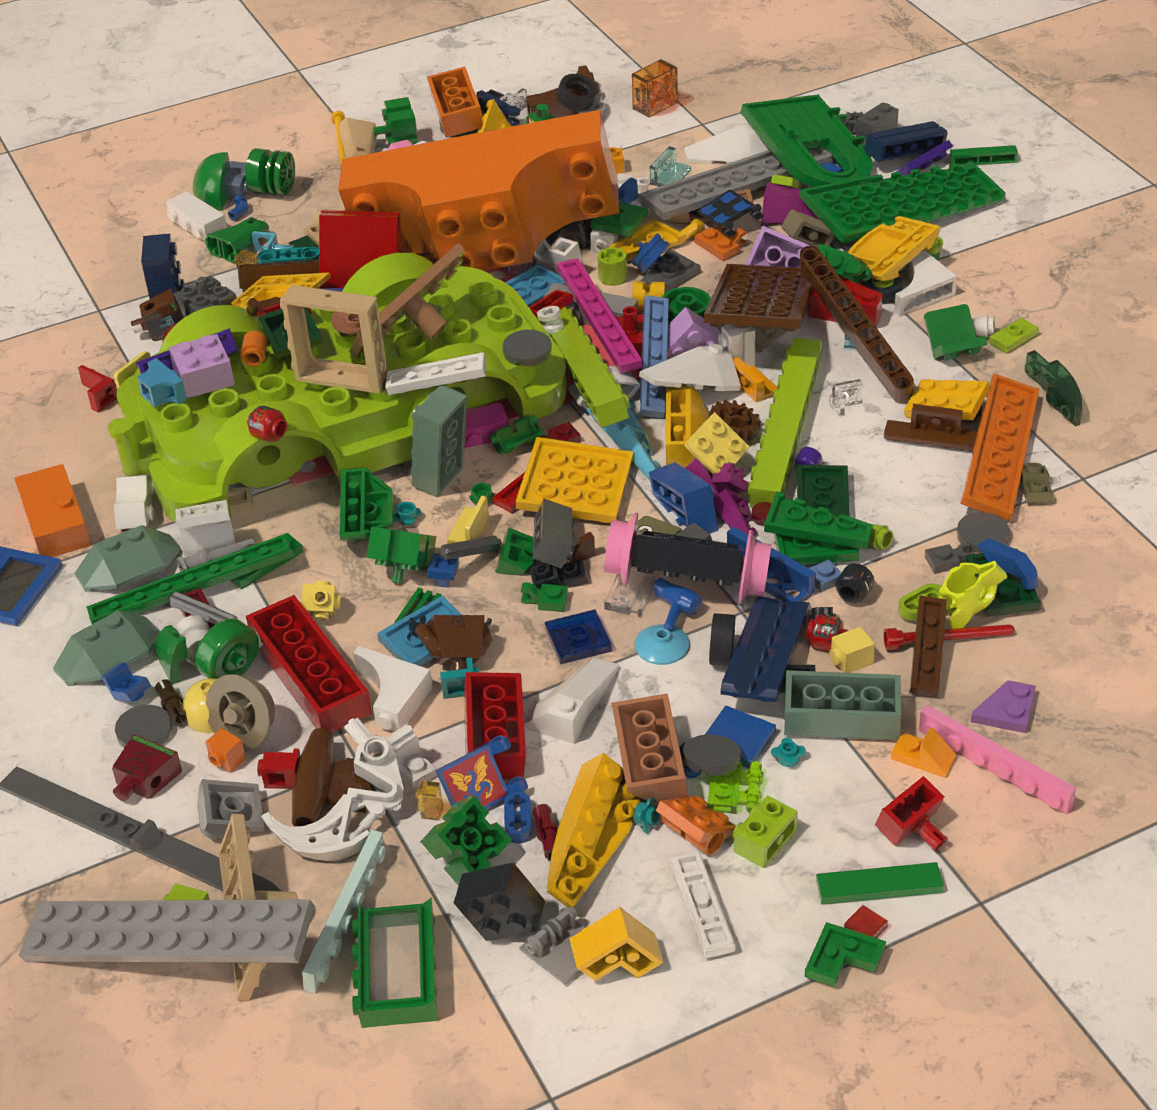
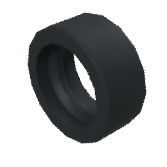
[557,74,597,111]
[709,613,736,666]

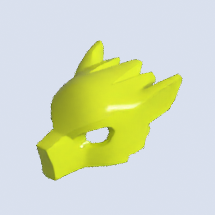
[938,561,1007,629]

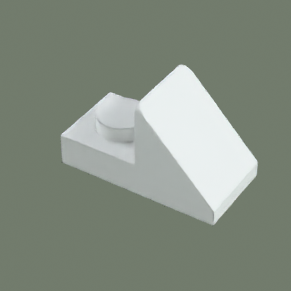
[381,738,437,790]

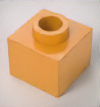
[610,147,624,174]

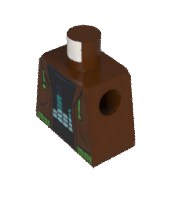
[130,288,184,341]

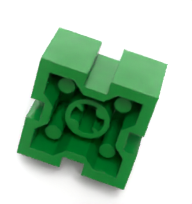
[373,97,418,146]
[367,527,437,584]
[420,795,512,886]

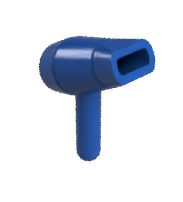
[654,577,702,632]

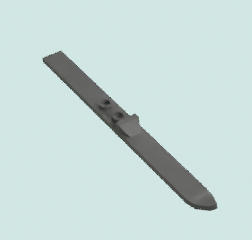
[0,766,281,891]

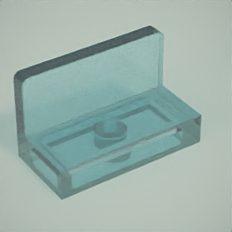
[649,146,691,187]

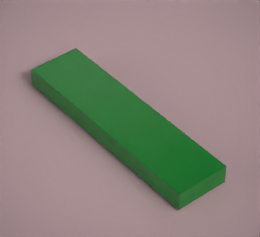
[816,862,944,905]

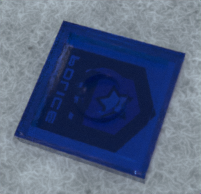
[544,609,612,665]

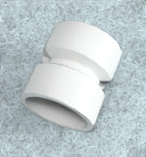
[175,615,210,666]

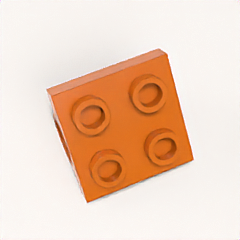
[656,795,736,855]

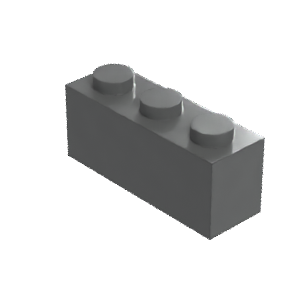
[533,498,575,568]

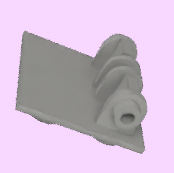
[519,906,585,984]

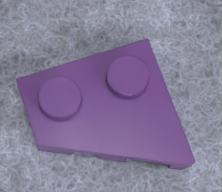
[971,680,1036,733]

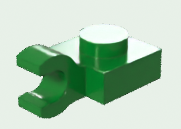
[521,582,568,612]

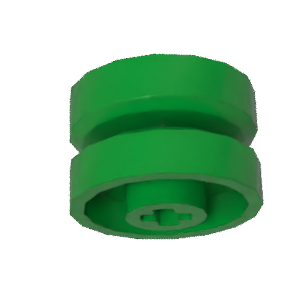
[662,287,711,325]

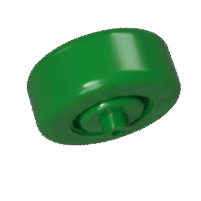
[195,618,259,679]

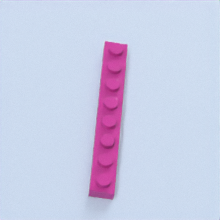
[557,258,643,373]

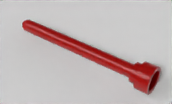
[883,624,1015,650]

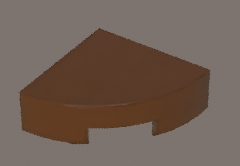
[569,531,595,562]

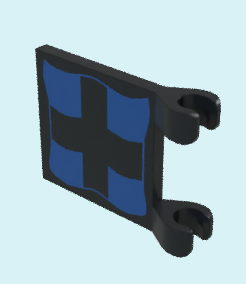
[696,189,764,238]

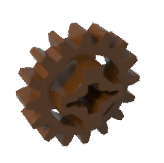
[708,400,761,442]

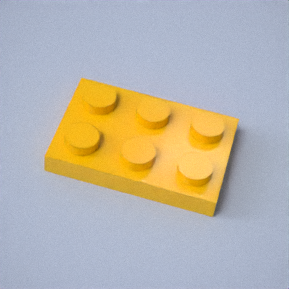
[904,379,990,420]

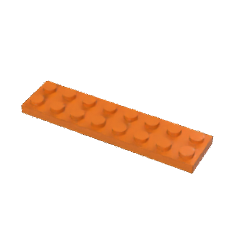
[960,373,1039,521]

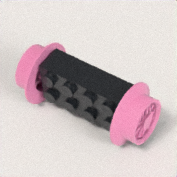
[604,513,772,604]

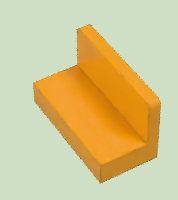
[732,356,778,403]

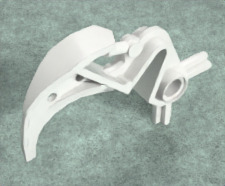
[261,718,417,861]

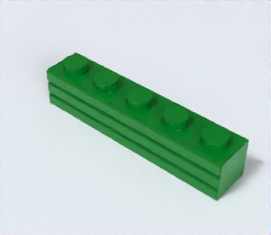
[949,145,1018,166]

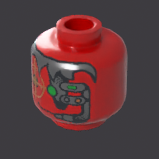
[247,406,287,443]
[806,614,848,652]

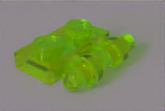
[707,761,764,814]

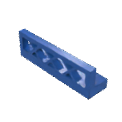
[727,526,816,602]

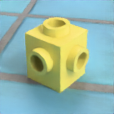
[301,580,341,620]

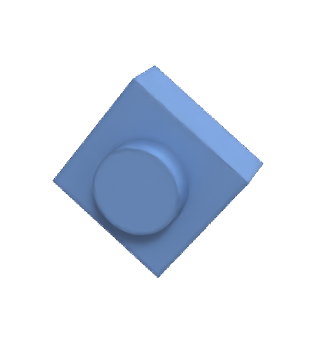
[809,560,841,592]

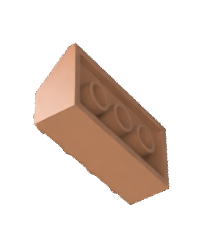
[612,693,688,805]

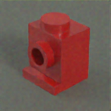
[257,748,301,789]

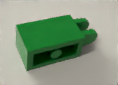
[818,244,872,284]

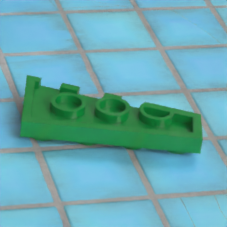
[764,491,873,549]

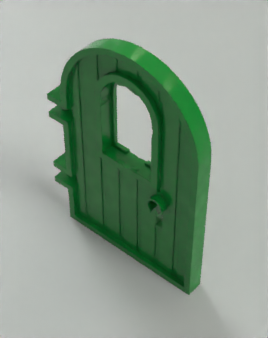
[740,94,873,187]

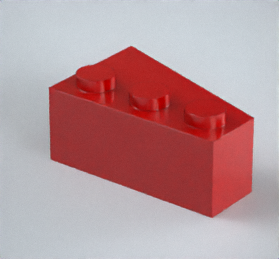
[809,276,883,327]

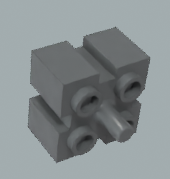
[174,275,237,318]

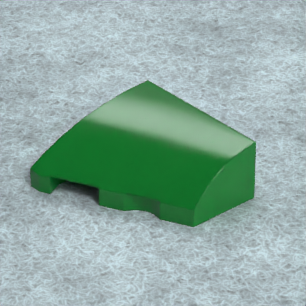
[495,528,538,575]
[154,625,188,684]

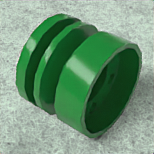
[245,148,295,196]

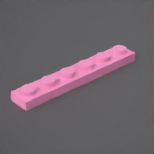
[919,705,1076,814]

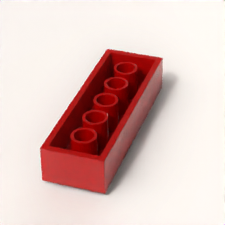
[246,595,372,733]

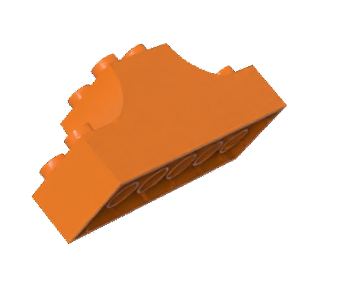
[338,110,619,271]

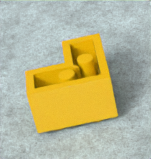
[569,907,664,981]

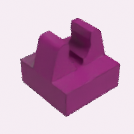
[711,463,748,492]

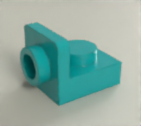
[440,657,479,699]

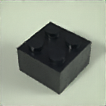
[453,862,545,941]

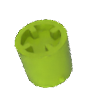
[597,247,627,286]

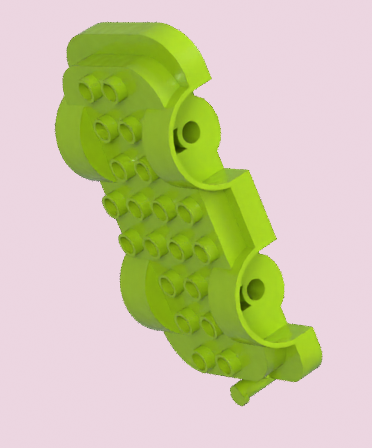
[108,253,567,523]

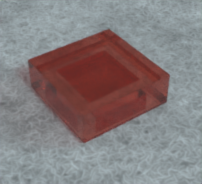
[844,905,888,938]

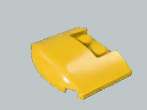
[847,216,941,281]
[231,273,331,309]

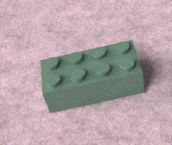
[410,385,467,497]
[784,670,901,740]

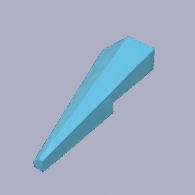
[586,399,660,480]

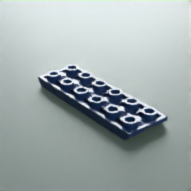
[720,596,811,702]

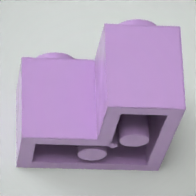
[667,307,721,359]

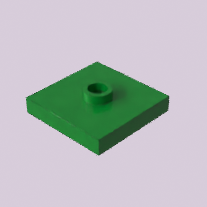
[591,202,648,237]

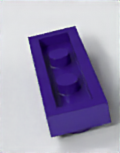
[896,140,953,176]

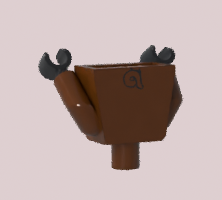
[409,615,493,671]

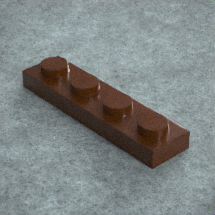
[909,595,947,697]

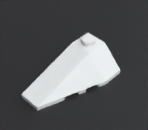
[684,123,770,164]
[639,343,741,391]
[524,657,619,744]

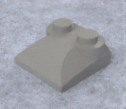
[197,779,265,840]

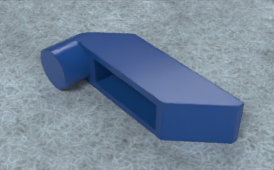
[978,538,1039,589]

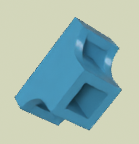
[137,358,187,407]

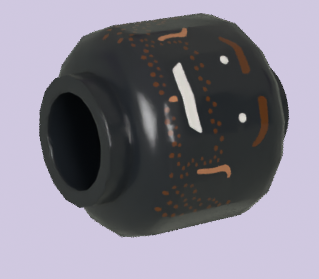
[835,563,875,603]

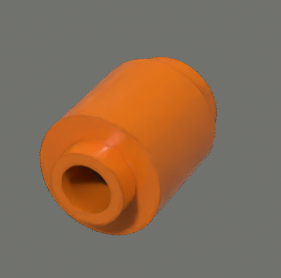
[240,331,268,367]

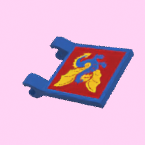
[435,735,528,809]

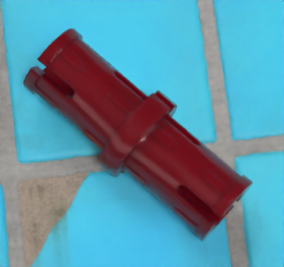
[533,804,559,861]

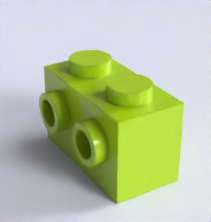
[732,795,798,868]

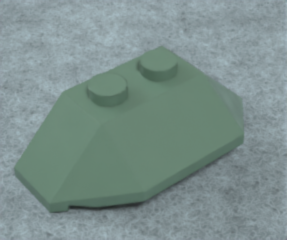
[75,525,181,591]
[53,610,160,686]

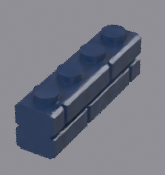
[864,121,948,162]

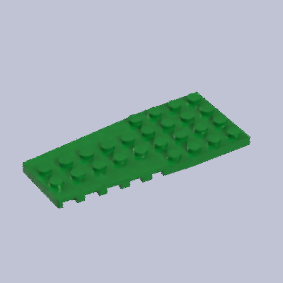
[799,161,1006,243]

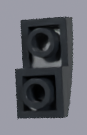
[530,558,589,589]

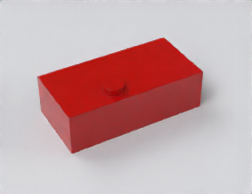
[464,672,526,779]

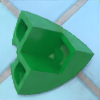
[193,152,231,211]

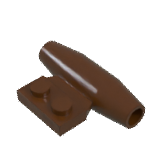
[292,728,371,827]

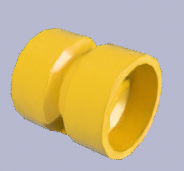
[632,281,665,311]

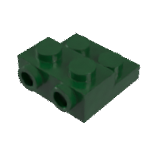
[258,307,323,358]

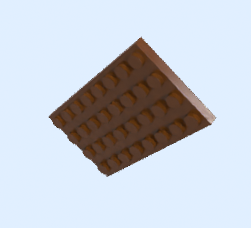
[704,264,813,331]

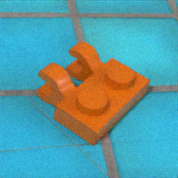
[694,227,747,261]

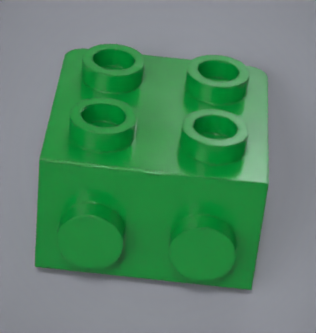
[924,304,987,360]

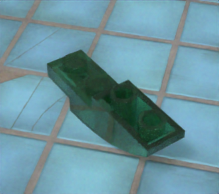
[1025,350,1082,427]

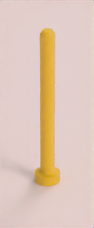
[331,111,345,166]

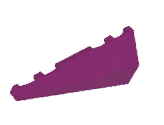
[761,182,820,227]
[686,458,757,538]

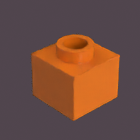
[206,728,246,773]

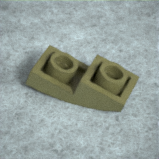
[1020,463,1053,503]

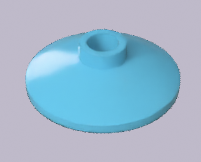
[635,624,689,665]

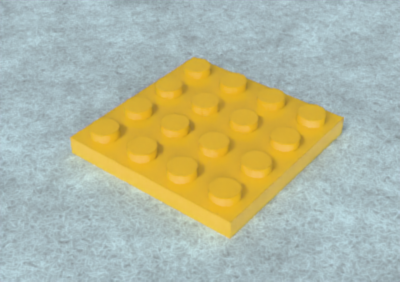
[516,437,634,523]

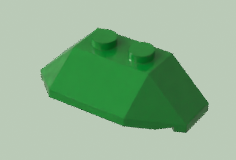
[339,467,393,542]

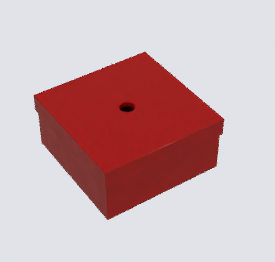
[319,210,401,289]

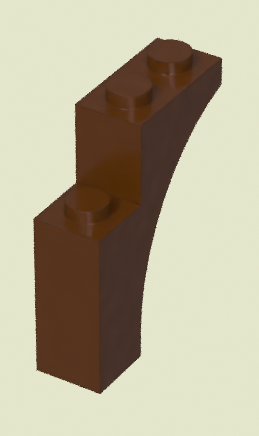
[526,65,599,118]

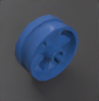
[631,233,670,273]

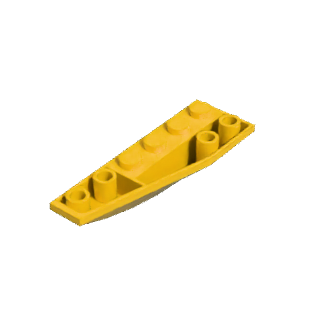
[666,383,709,467]
[547,752,642,908]

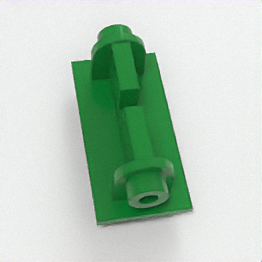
[490,414,543,455]

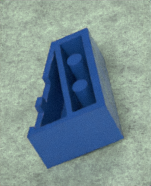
[649,462,718,534]

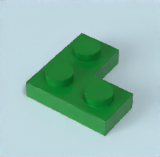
[805,922,886,987]

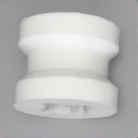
[537,306,564,334]

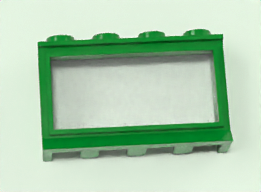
[352,897,438,1028]

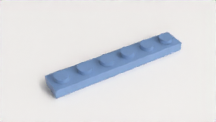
[640,295,669,418]

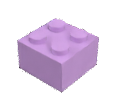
[169,334,235,398]

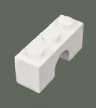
[528,237,583,273]

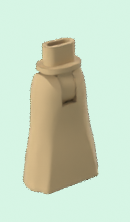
[339,118,377,158]

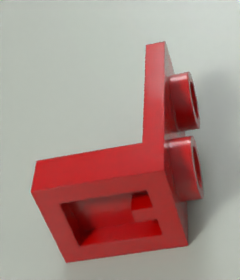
[78,365,117,413]

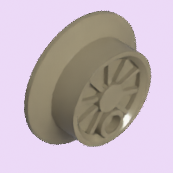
[206,674,275,751]

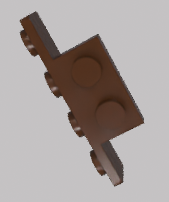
[884,404,977,451]

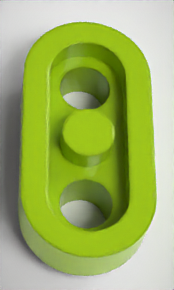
[898,583,942,621]

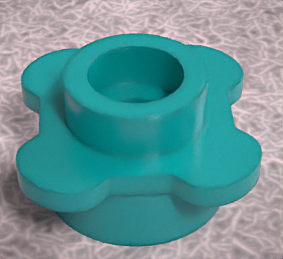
[393,502,422,526]
[771,738,806,767]
[634,798,660,833]

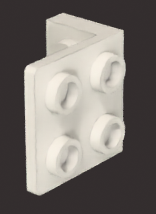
[175,500,235,557]

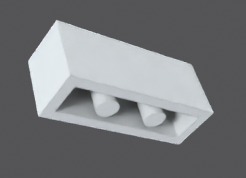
[166,191,227,242]

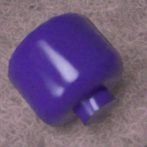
[795,447,823,467]

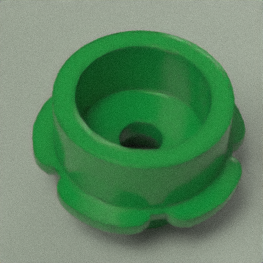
[469,483,494,504]

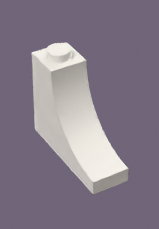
[894,250,957,317]
[353,646,433,731]

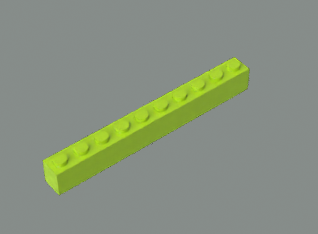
[540,307,630,428]
[746,337,822,508]

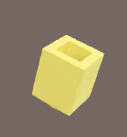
[829,627,875,673]

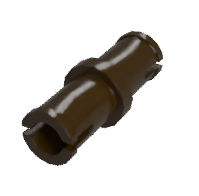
[155,679,188,726]

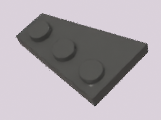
[641,248,701,294]

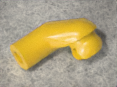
[680,219,705,240]

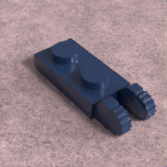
[476,90,520,126]

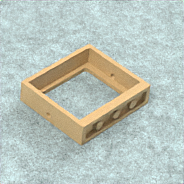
[280,285,388,394]

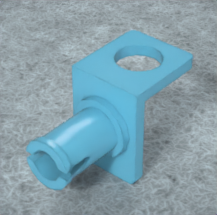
[252,231,296,251]

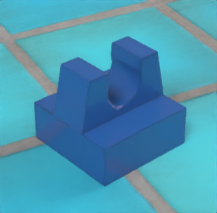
[427,553,460,588]

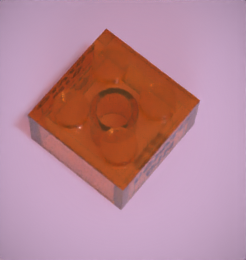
[632,59,678,118]

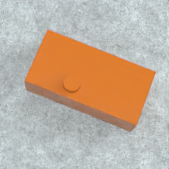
[427,66,483,138]
[14,464,91,557]

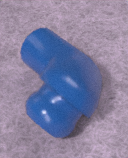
[228,194,249,221]

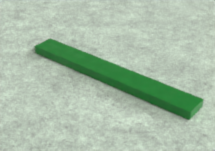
[86,534,294,624]

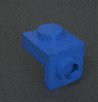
[102,662,151,702]

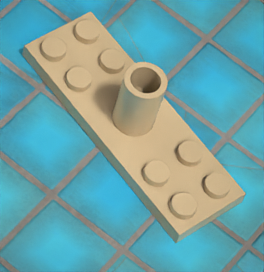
[218,814,298,1001]

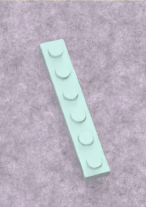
[302,830,386,994]

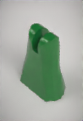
[205,217,269,263]

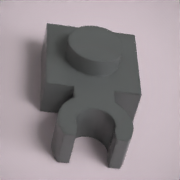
[925,543,975,574]

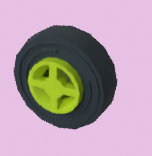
[862,276,903,302]

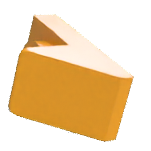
[891,727,956,778]

